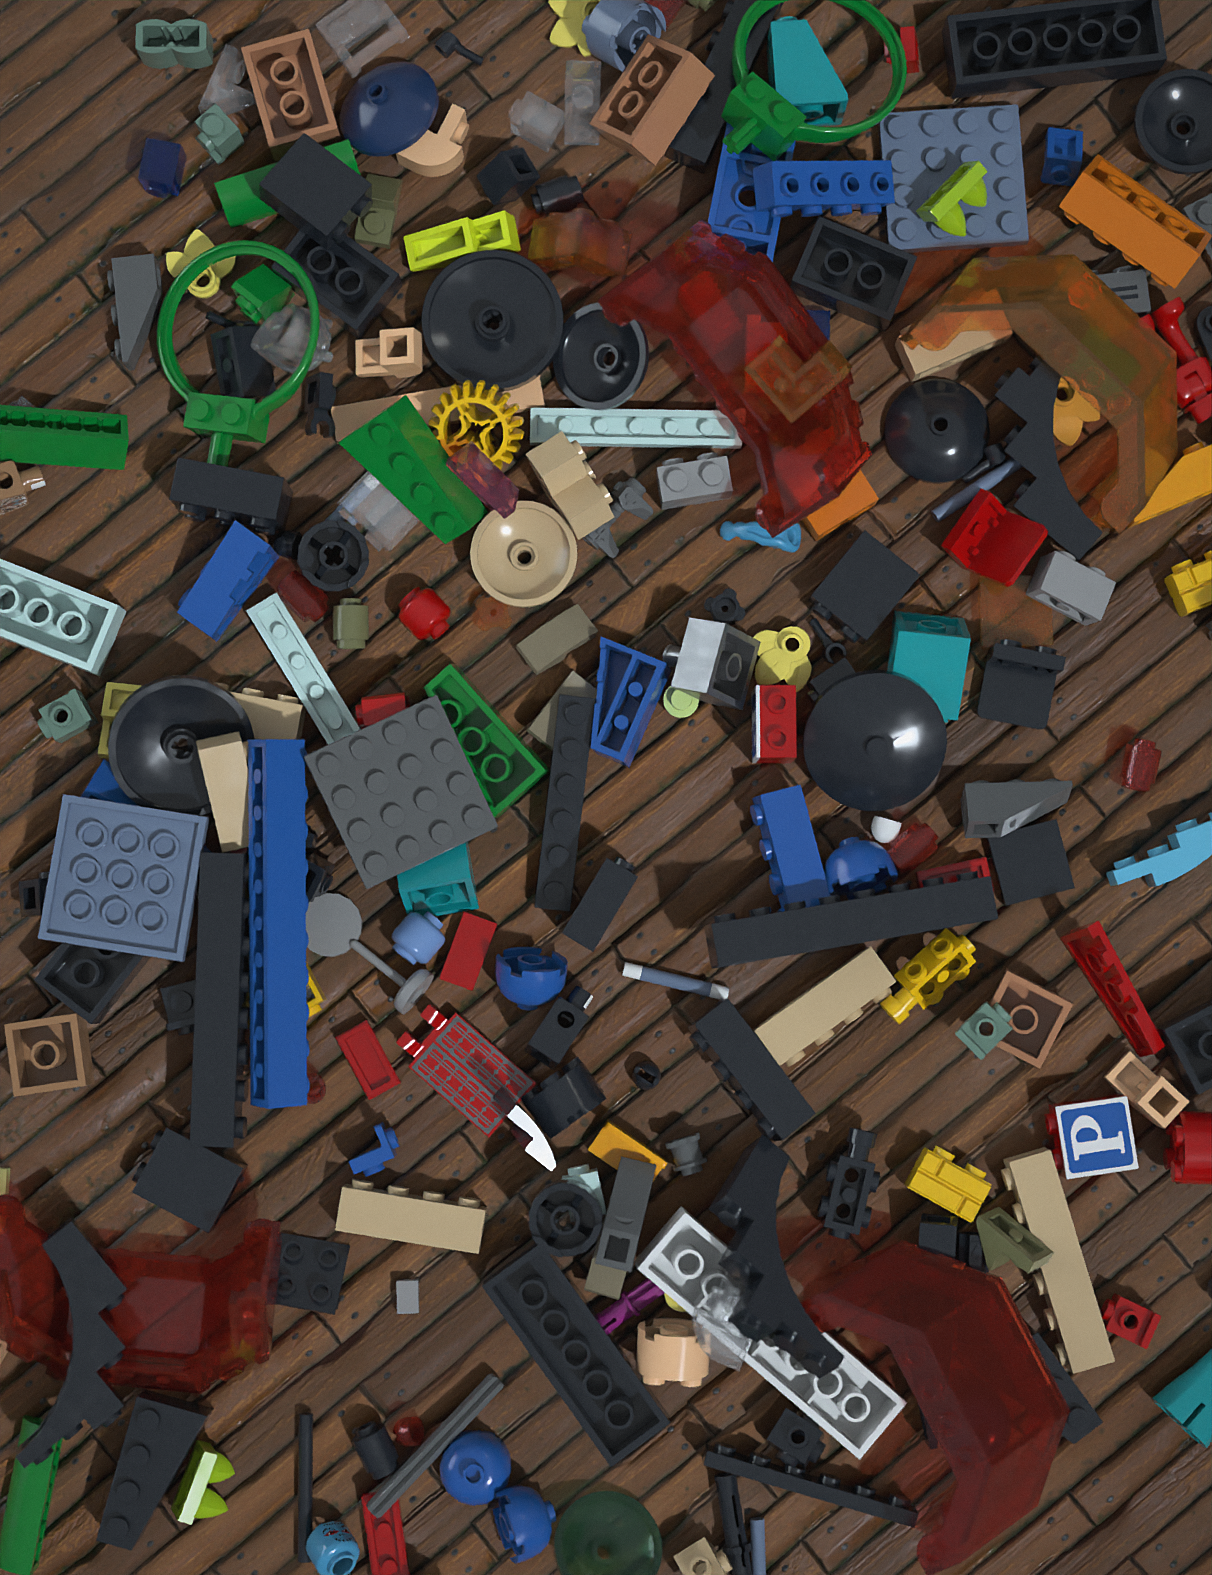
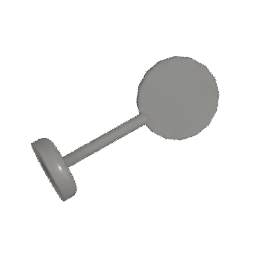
[306,893,434,1014]

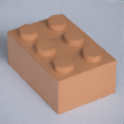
[241,29,341,161]
[589,34,715,166]

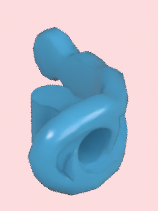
[720,518,801,553]

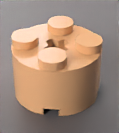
[636,1318,711,1387]

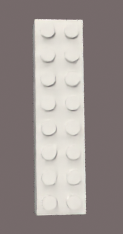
[634,1206,907,1459]

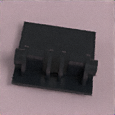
[263,1233,350,1315]

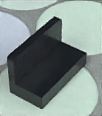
[210,326,276,398]

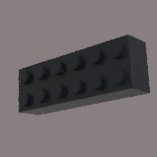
[942,0,1167,99]
[482,1243,670,1467]

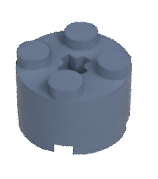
[582,0,666,72]

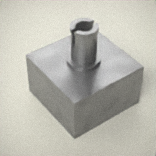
[663,617,761,710]

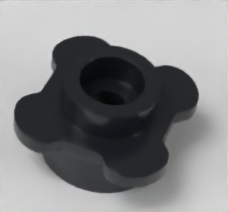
[704,588,746,624]

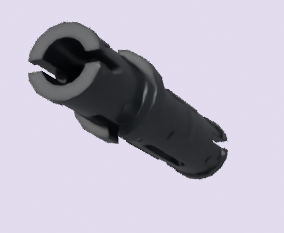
[714,1472,752,1575]

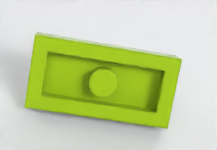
[916,161,988,237]
[171,1440,235,1525]

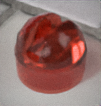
[307,1073,326,1104]
[393,1416,424,1447]

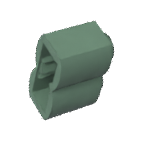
[136,19,213,69]

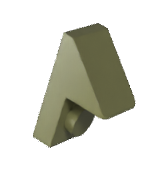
[354,174,403,249]
[976,1207,1054,1273]

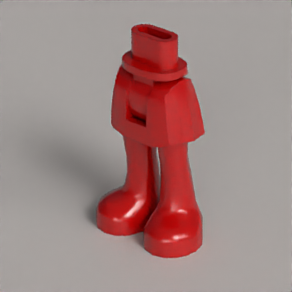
[1122,297,1212,425]

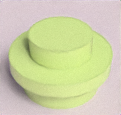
[663,686,699,718]

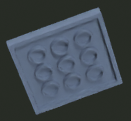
[878,104,1029,253]
[38,794,209,962]

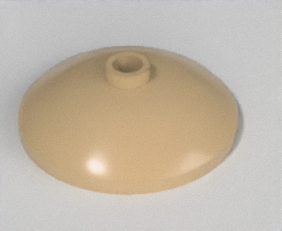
[470,501,577,608]

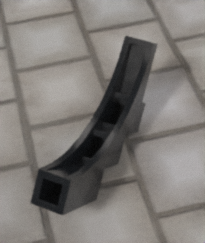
[994,320,1103,560]
[709,1135,845,1379]
[15,1217,127,1468]

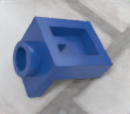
[1041,127,1083,186]

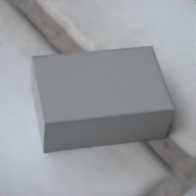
[396,1279,420,1314]

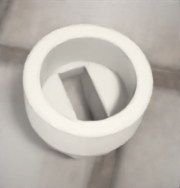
[871,816,902,843]

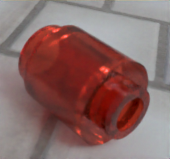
[276,570,329,623]
[1119,738,1162,792]
[887,822,939,874]

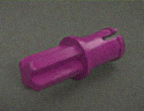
[597,1278,664,1333]

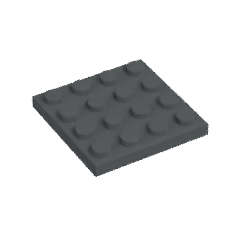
[303,695,498,889]

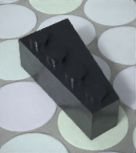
[96,1389,214,1550]

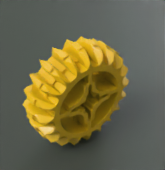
[428,380,524,476]

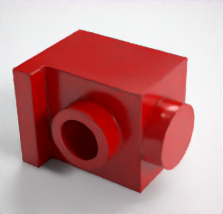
[1100,1293,1162,1349]

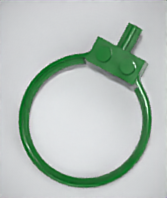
[721,0,907,161]
[157,240,320,467]

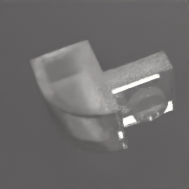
[692,1278,752,1371]

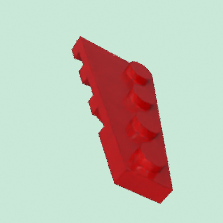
[1060,920,1165,1057]

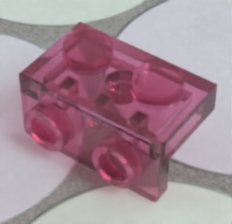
[446,441,519,519]

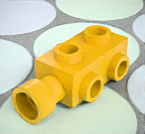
[880,928,976,1025]

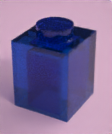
[138,138,187,198]

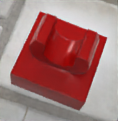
[884,26,919,74]

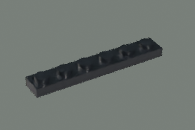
[534,694,595,911]
[702,1442,919,1528]

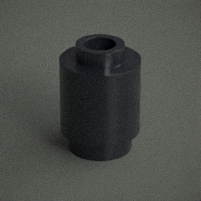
[530,175,585,219]
[352,1421,400,1479]

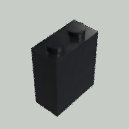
[259,133,373,251]
[808,530,920,645]
[562,856,638,952]
[132,1125,248,1233]

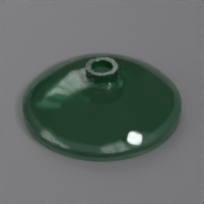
[553,1491,662,1575]

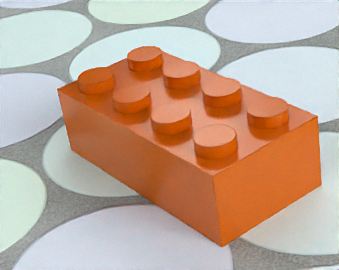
[1059,154,1212,289]

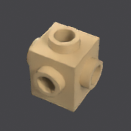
[674,1537,733,1575]

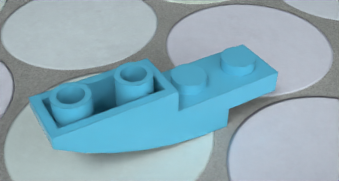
[1106,812,1212,887]

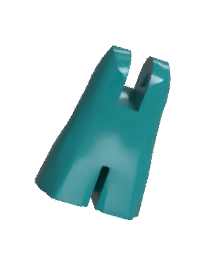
[1152,1349,1212,1448]

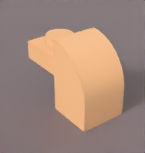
[396,104,469,177]
[355,327,423,378]
[1103,1051,1189,1128]

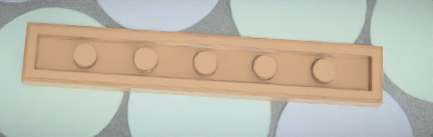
[331,376,545,444]

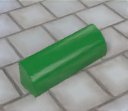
[214,139,360,229]
[0,405,129,470]
[0,1415,64,1575]

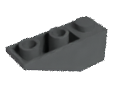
[107,253,164,371]
[961,778,1073,838]
[595,1157,656,1273]

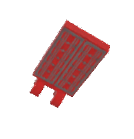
[396,1003,537,1137]

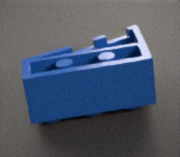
[177,520,279,642]
[591,637,671,768]

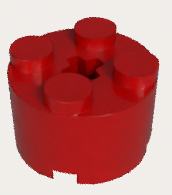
[1163,1111,1212,1185]

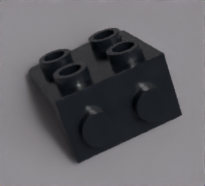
[976,639,1066,730]

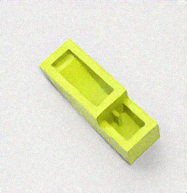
[403,210,521,272]

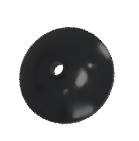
[1134,69,1212,175]
[553,302,649,410]
[884,378,990,484]

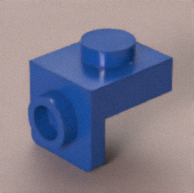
[349,1122,400,1177]

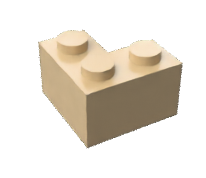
[526,431,614,540]

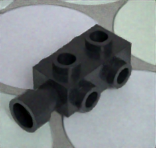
[817,1127,880,1240]

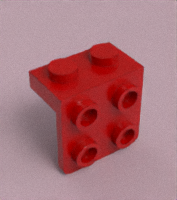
[941,489,1048,587]

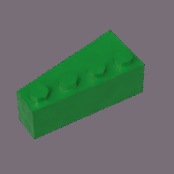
[338,395,488,544]
[424,664,550,818]

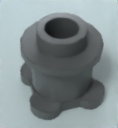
[665,1133,708,1176]

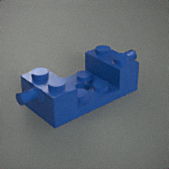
[699,123,796,300]

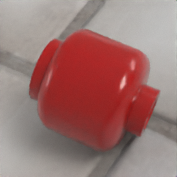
[398,587,451,640]

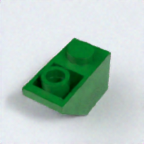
[231,264,295,327]

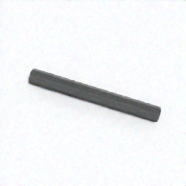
[366,1373,504,1518]

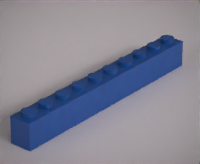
[248,739,310,1109]

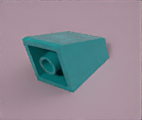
[766,16,848,126]
[888,611,971,723]
[397,841,479,916]

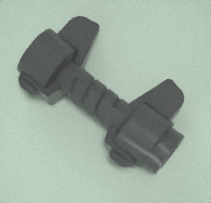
[582,477,653,558]

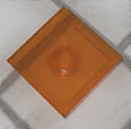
[978,575,1054,649]

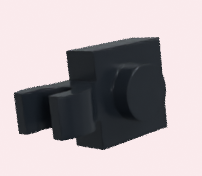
[304,372,336,438]

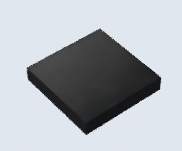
[986,819,1075,906]

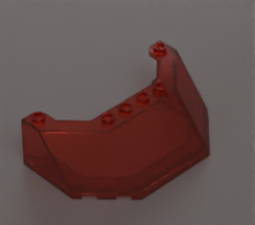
[597,220,872,538]
[0,1194,282,1394]
[798,1240,1070,1575]

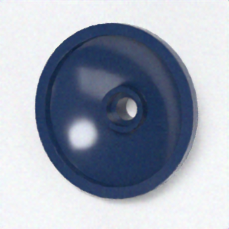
[340,62,439,157]

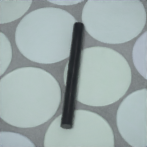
[298,1412,313,1563]

